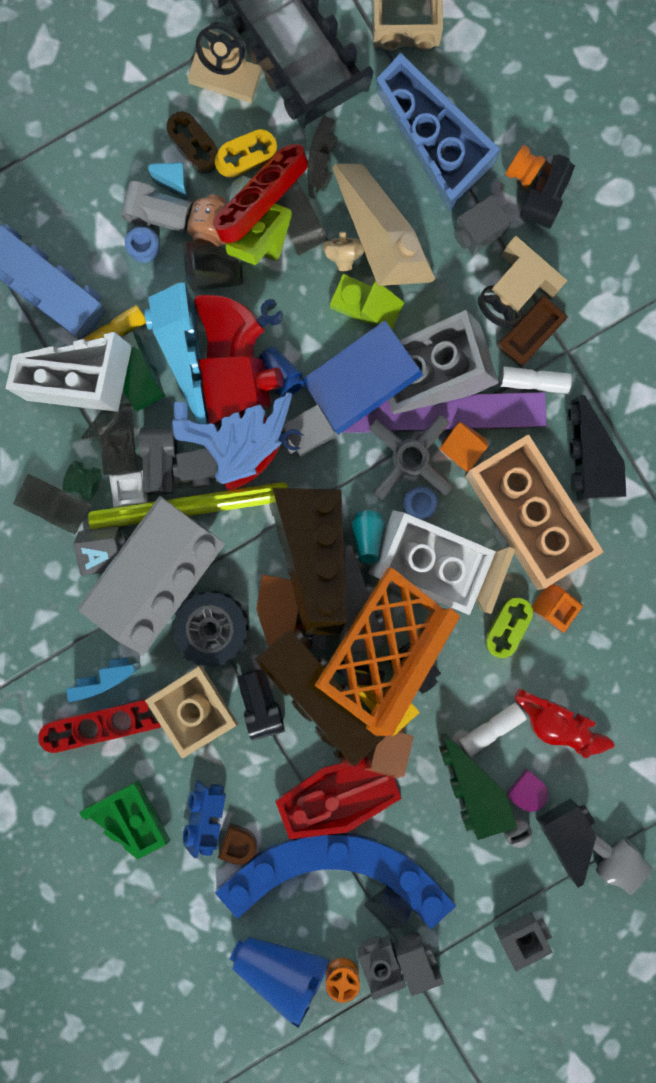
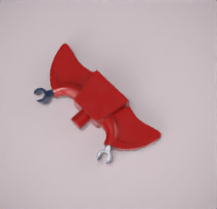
[194,295,304,490]

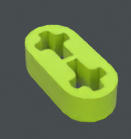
[484,597,533,658]

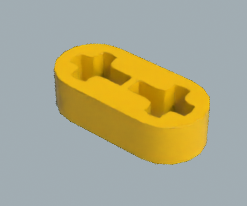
[215,129,277,178]

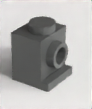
[172,448,221,488]
[494,912,553,971]
[394,932,444,996]
[357,935,406,1000]

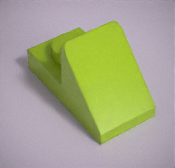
[225,204,292,265]
[329,274,404,330]

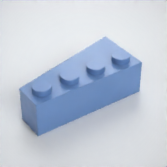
[376,53,500,211]
[0,224,107,340]

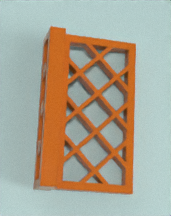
[315,567,461,736]

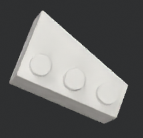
[5,332,132,412]

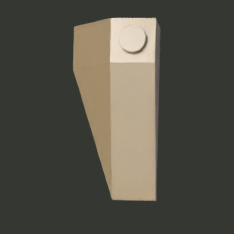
[332,164,435,286]

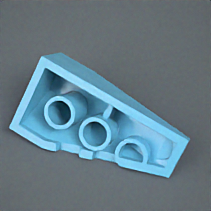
[145,282,209,424]

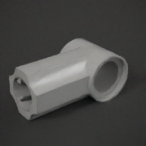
[120,181,193,233]

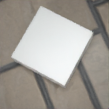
[109,470,149,508]

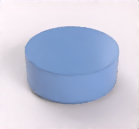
[125,226,160,263]
[403,486,438,520]

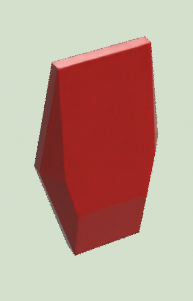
[275,756,402,839]

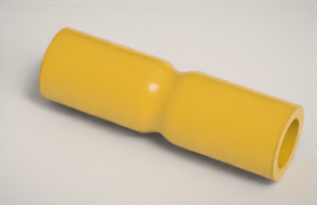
[82,304,146,341]

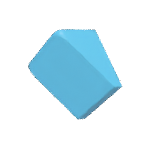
[148,162,188,199]

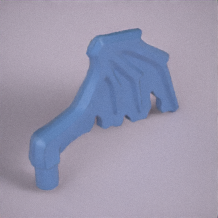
[172,392,292,484]

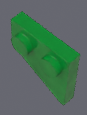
[79,780,170,859]

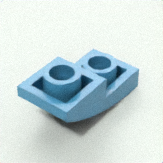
[66,657,140,702]

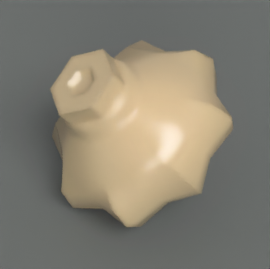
[323,232,364,271]

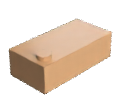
[465,434,604,590]

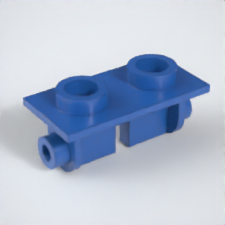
[183,780,226,858]

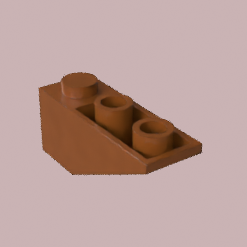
[256,574,303,646]

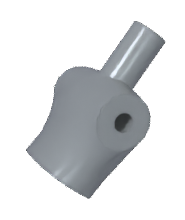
[593,833,653,895]

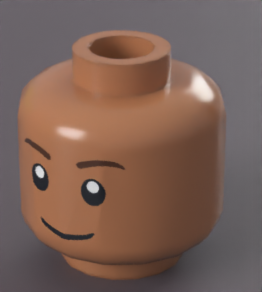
[187,194,227,250]

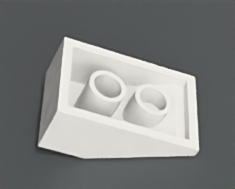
[368,510,496,615]

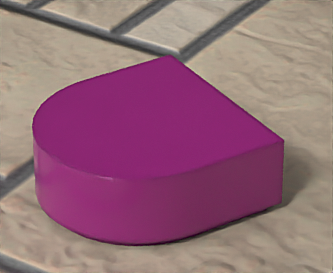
[506,768,548,812]

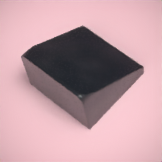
[364,886,412,929]

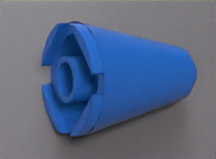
[230,937,330,1028]

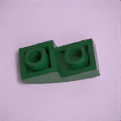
[121,331,165,412]

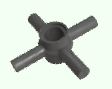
[369,414,454,500]

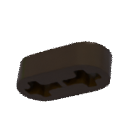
[166,111,218,174]

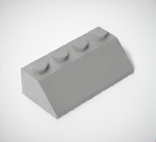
[77,496,225,656]

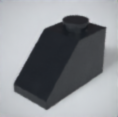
[536,798,596,888]

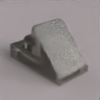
[81,403,137,475]

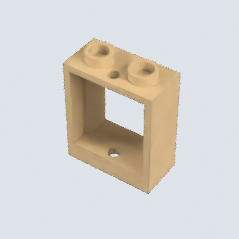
[372,0,443,50]

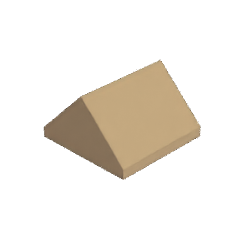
[145,665,239,759]

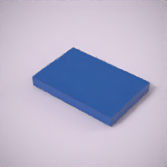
[302,320,423,435]

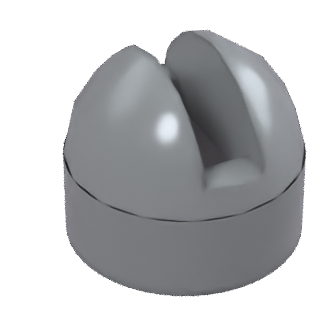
[503,818,532,848]

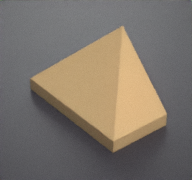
[476,547,515,614]

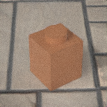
[365,727,414,778]

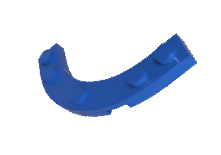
[215,833,456,929]

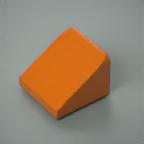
[439,421,488,472]
[532,584,583,633]

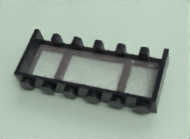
[211,0,374,129]

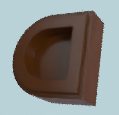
[218,823,257,865]

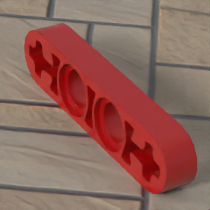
[213,144,309,243]
[38,698,161,753]

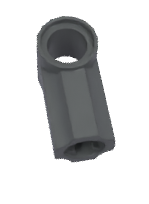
[139,427,178,495]

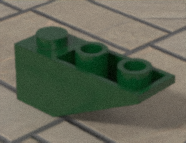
[439,733,517,840]

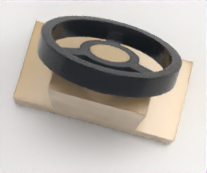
[188,22,263,103]
[478,236,568,328]

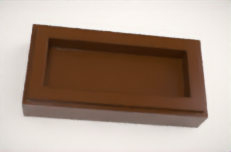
[497,295,568,368]

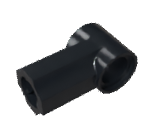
[519,154,575,229]
[237,669,285,741]

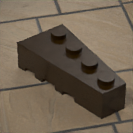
[269,488,346,635]
[254,629,385,767]

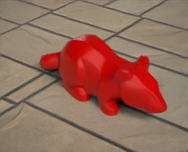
[514,688,615,758]

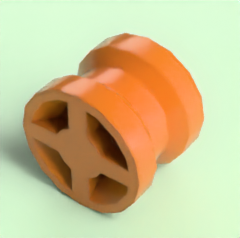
[505,145,546,190]
[326,957,360,1003]

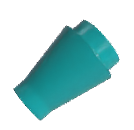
[351,510,385,564]

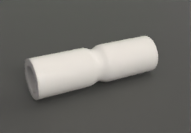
[500,366,572,394]
[459,702,527,757]

